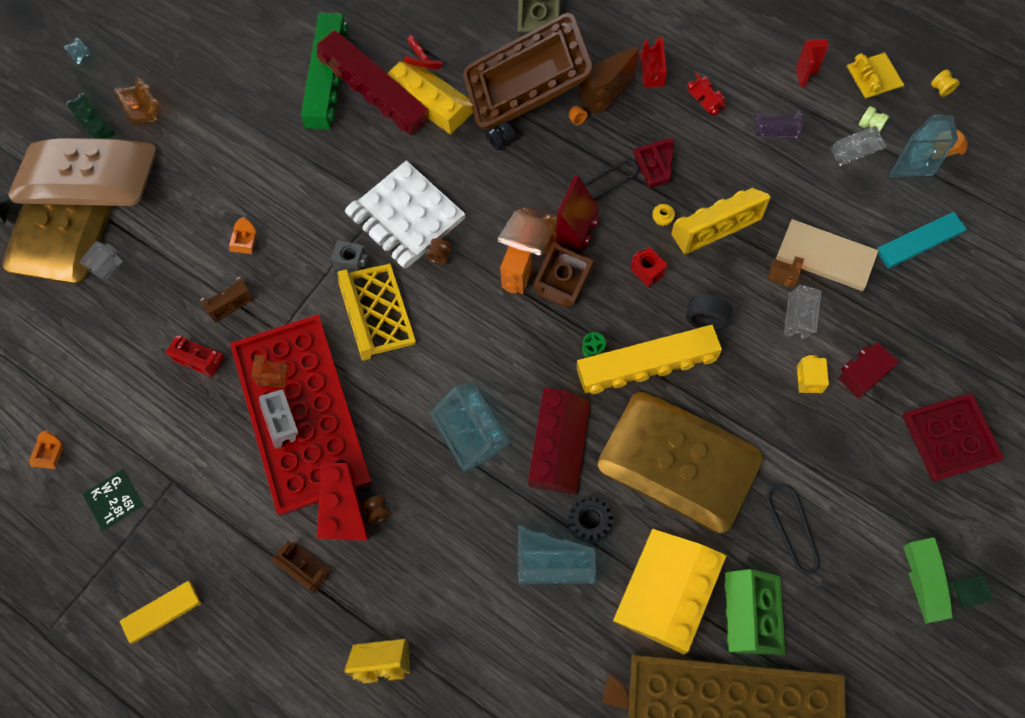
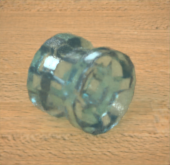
[63,37,91,64]

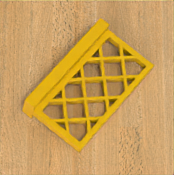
[338,264,416,361]

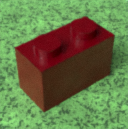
[838,342,899,399]

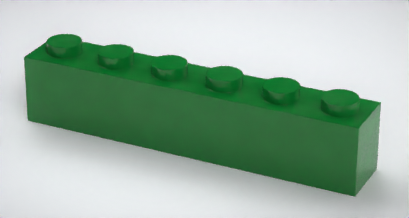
[301,13,349,129]

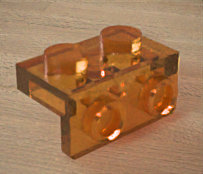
[114,77,159,125]

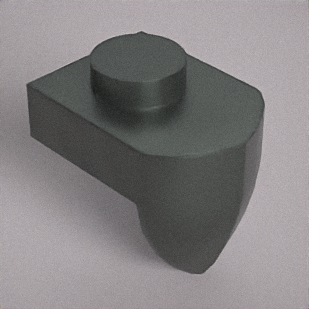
[0,191,23,224]

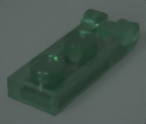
[65,92,116,139]

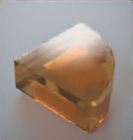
[602,676,628,710]

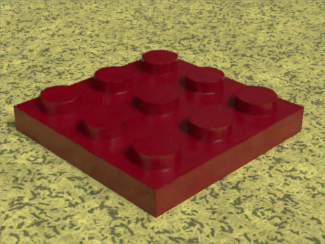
[902,393,1004,482]

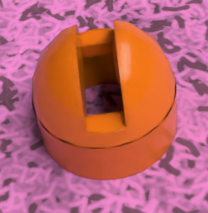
[569,106,587,125]

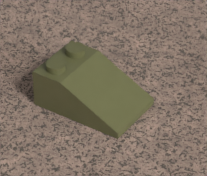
[517,0,561,33]

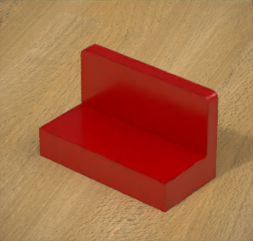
[796,39,829,88]

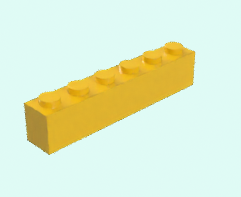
[576,325,722,394]

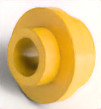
[652,204,675,226]

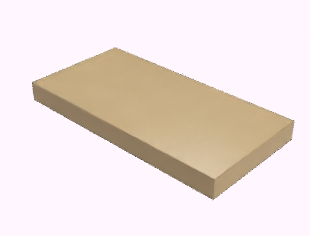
[776,219,878,291]

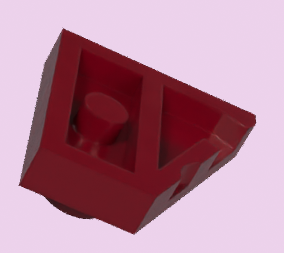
[633,137,674,189]

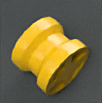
[931,69,960,97]

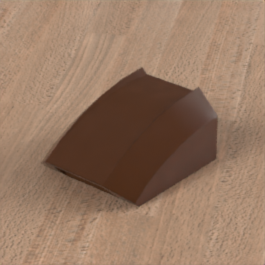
[533,242,596,307]

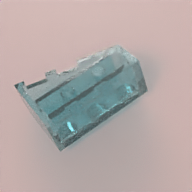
[518,525,596,584]

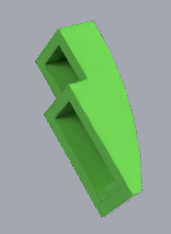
[903,537,952,624]

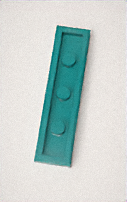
[877,212,967,269]

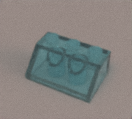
[889,115,958,177]
[429,383,510,472]

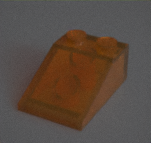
[497,207,557,255]

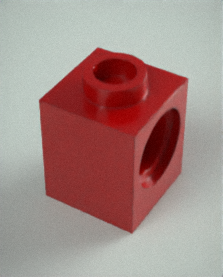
[631,247,668,288]

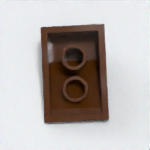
[579,46,639,115]

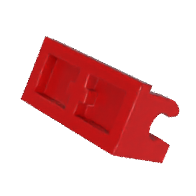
[640,38,667,88]
[165,335,224,378]

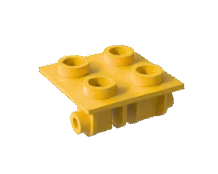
[847,53,904,99]

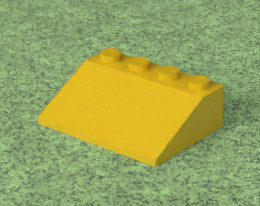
[613,529,726,655]

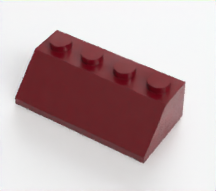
[528,387,590,495]

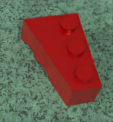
[317,462,370,541]

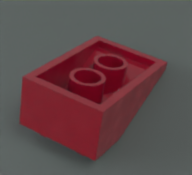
[556,174,600,254]

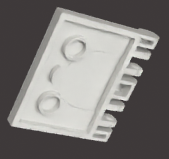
[345,161,466,269]

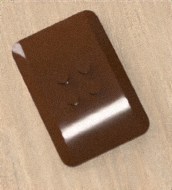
[463,13,593,129]

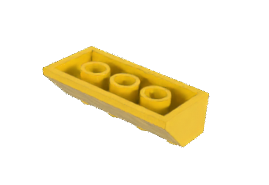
[387,62,473,135]
[671,188,771,255]

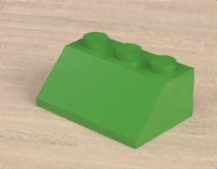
[725,569,786,655]

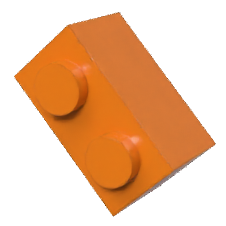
[500,244,532,294]

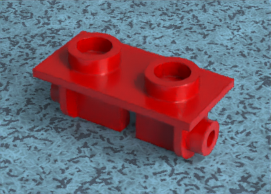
[687,73,726,116]

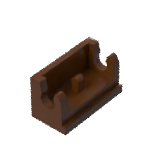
[200,276,254,323]
[271,541,332,594]

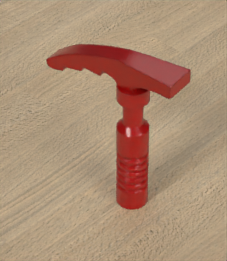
[403,35,443,70]

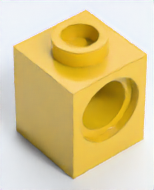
[797,355,829,393]

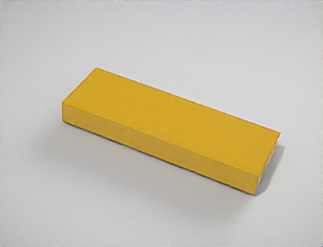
[120,581,201,644]

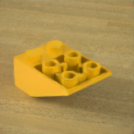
[345,639,410,683]

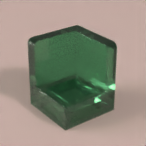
[948,575,993,608]

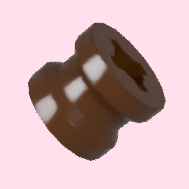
[425,238,452,265]
[361,495,391,524]

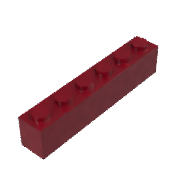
[317,29,429,136]

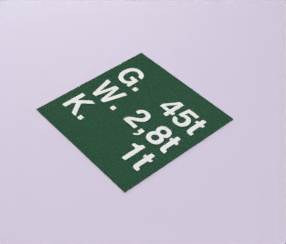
[83,469,143,531]

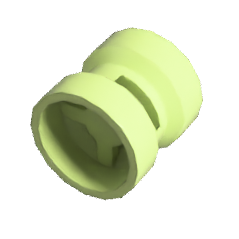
[858,106,889,136]

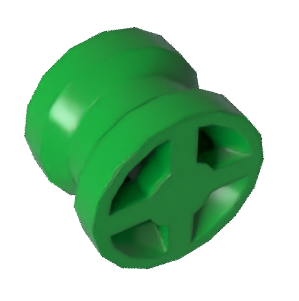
[582,332,606,358]

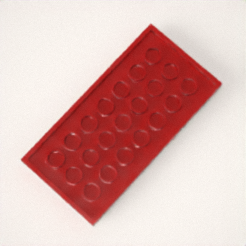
[230,314,372,516]

